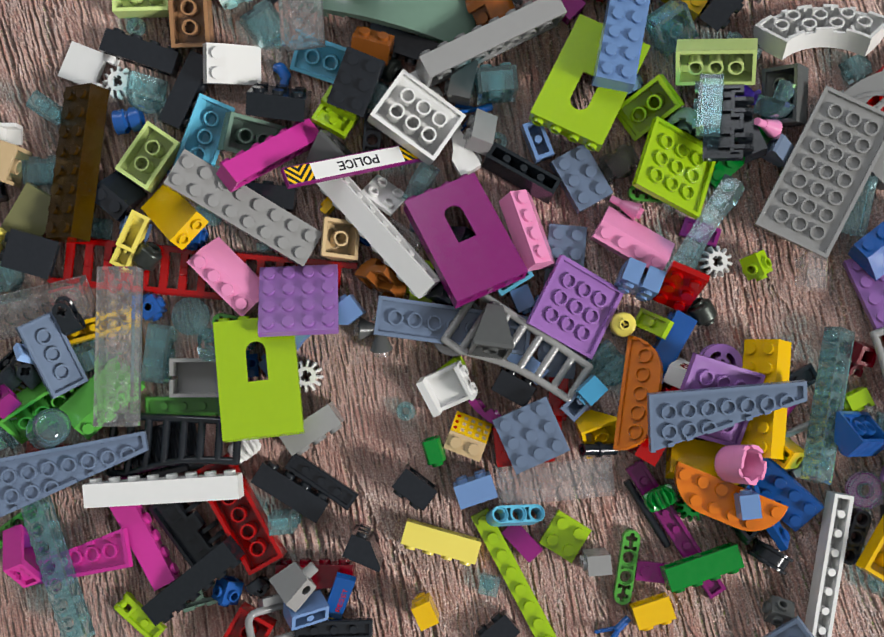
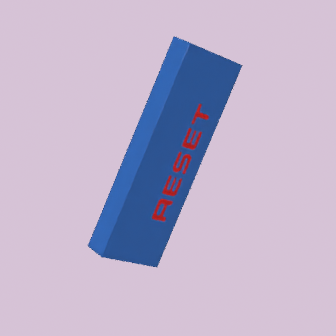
[327,572,356,619]

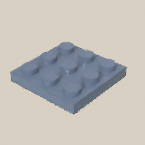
[492,396,570,475]

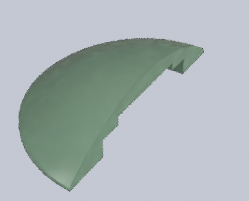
[291,0,476,43]

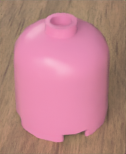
[714,445,767,485]

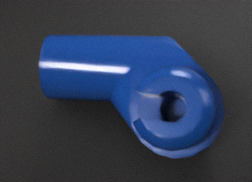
[273,62,291,88]

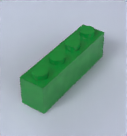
[659,542,745,594]

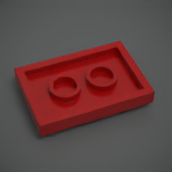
[652,260,710,313]

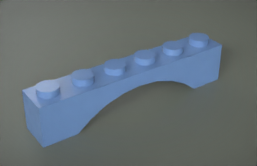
[258,294,366,377]

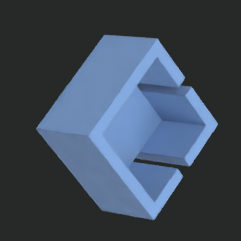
[614,257,667,302]
[453,469,498,510]

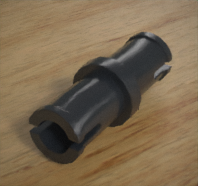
[579,442,618,457]

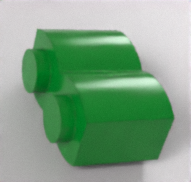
[421,435,447,467]

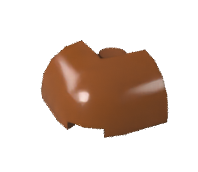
[465,0,516,26]
[354,258,406,299]

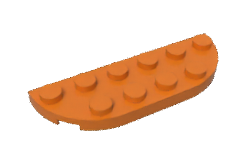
[613,335,663,451]
[674,461,788,531]

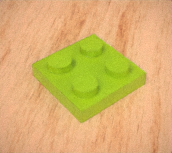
[538,509,592,563]

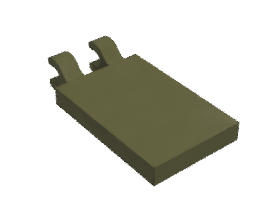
[0,182,51,249]

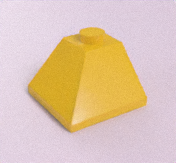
[575,410,617,444]

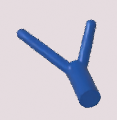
[455,103,493,131]
[594,615,632,637]

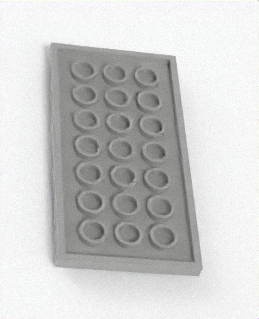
[754,85,884,259]

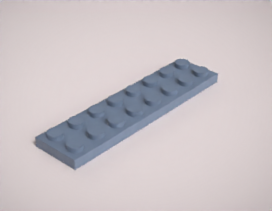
[537,224,587,379]
[373,295,531,355]

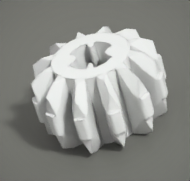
[102,66,137,100]
[699,245,733,278]
[298,360,324,392]
[227,439,261,463]

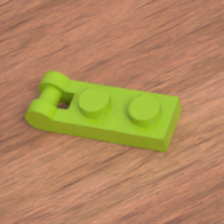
[114,591,167,637]

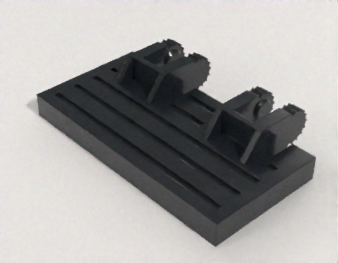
[702,84,754,161]
[148,501,225,567]

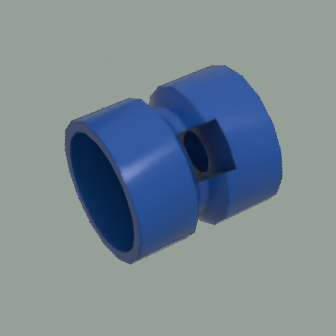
[111,106,146,135]

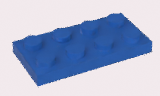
[757,458,824,532]

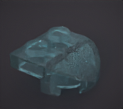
[126,71,168,114]
[579,339,625,386]

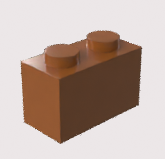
[351,26,395,66]

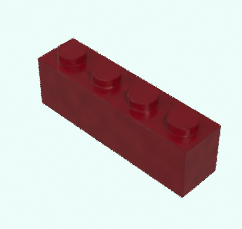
[275,558,354,589]

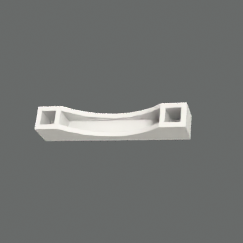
[410,71,482,177]

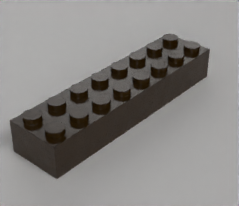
[45,83,109,243]

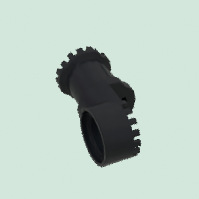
[244,575,270,597]

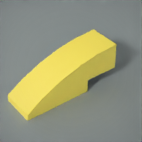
[109,210,151,271]

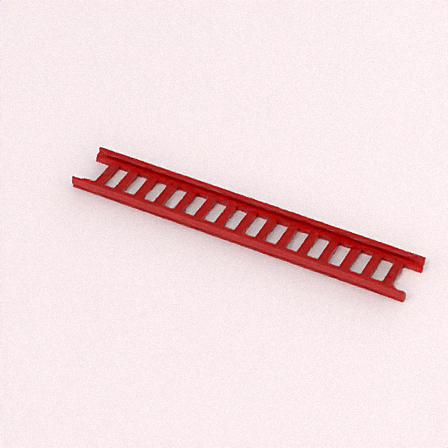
[47,238,358,301]

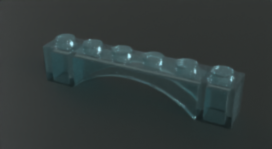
[665,174,745,272]

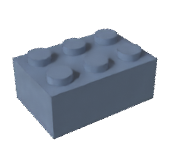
[549,144,613,214]

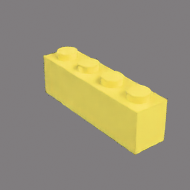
[400,518,482,566]

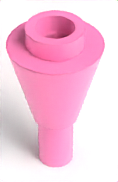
[754,117,783,138]
[609,195,644,221]

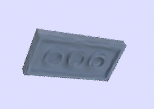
[15,311,89,399]

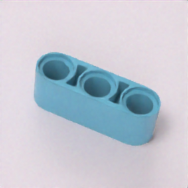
[486,504,545,527]

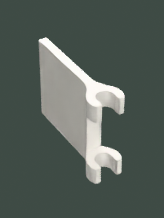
[58,41,120,88]

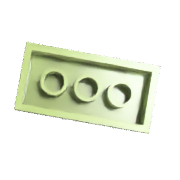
[675,38,758,85]

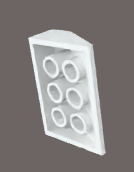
[367,69,466,166]

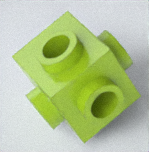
[739,249,773,281]

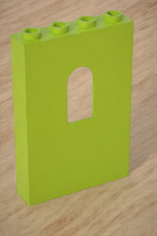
[529,14,650,152]
[213,315,305,443]

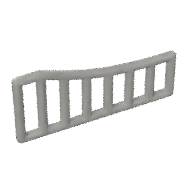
[441,294,593,402]

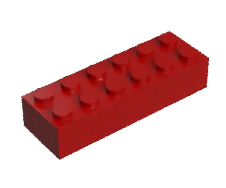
[195,453,287,576]

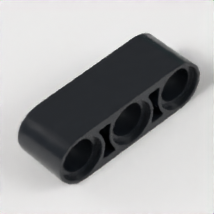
[362,112,382,152]
[844,508,872,565]

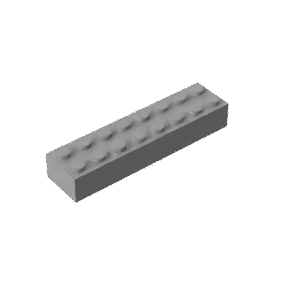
[415,0,567,88]
[163,149,322,267]

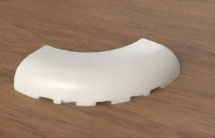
[753,4,884,60]

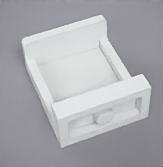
[416,361,478,418]

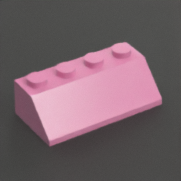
[499,189,555,271]
[590,206,675,272]
[187,237,259,316]

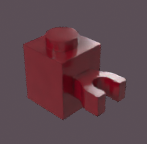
[844,339,877,377]

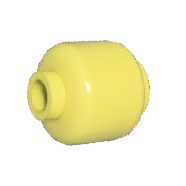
[609,312,636,337]

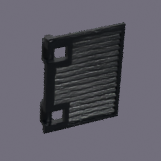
[132,422,204,478]

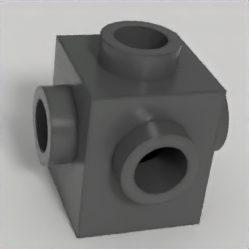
[762,595,795,626]

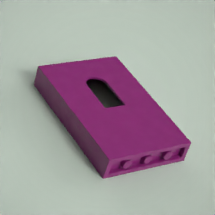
[403,173,528,309]

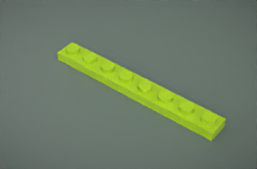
[471,507,557,637]

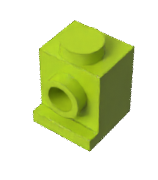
[839,387,875,412]

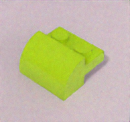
[311,85,360,140]

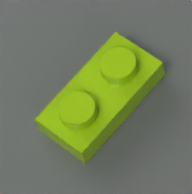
[635,308,674,340]

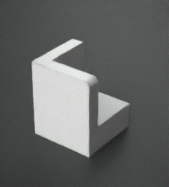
[0,122,23,145]

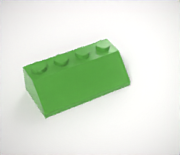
[59,355,146,440]
[0,382,79,444]

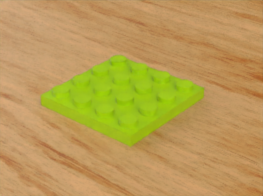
[632,116,716,219]

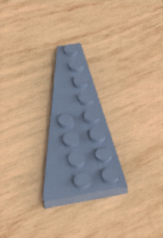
[647,380,807,453]
[0,431,149,518]

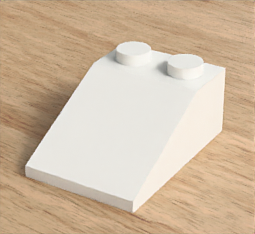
[203,42,261,86]

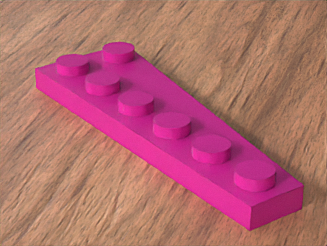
[32,528,133,586]

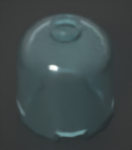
[239,0,289,50]
[26,408,71,450]

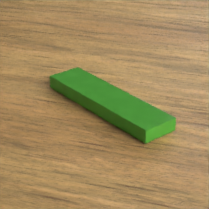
[145,396,220,416]

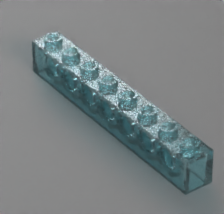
[800,327,855,485]
[20,495,96,637]

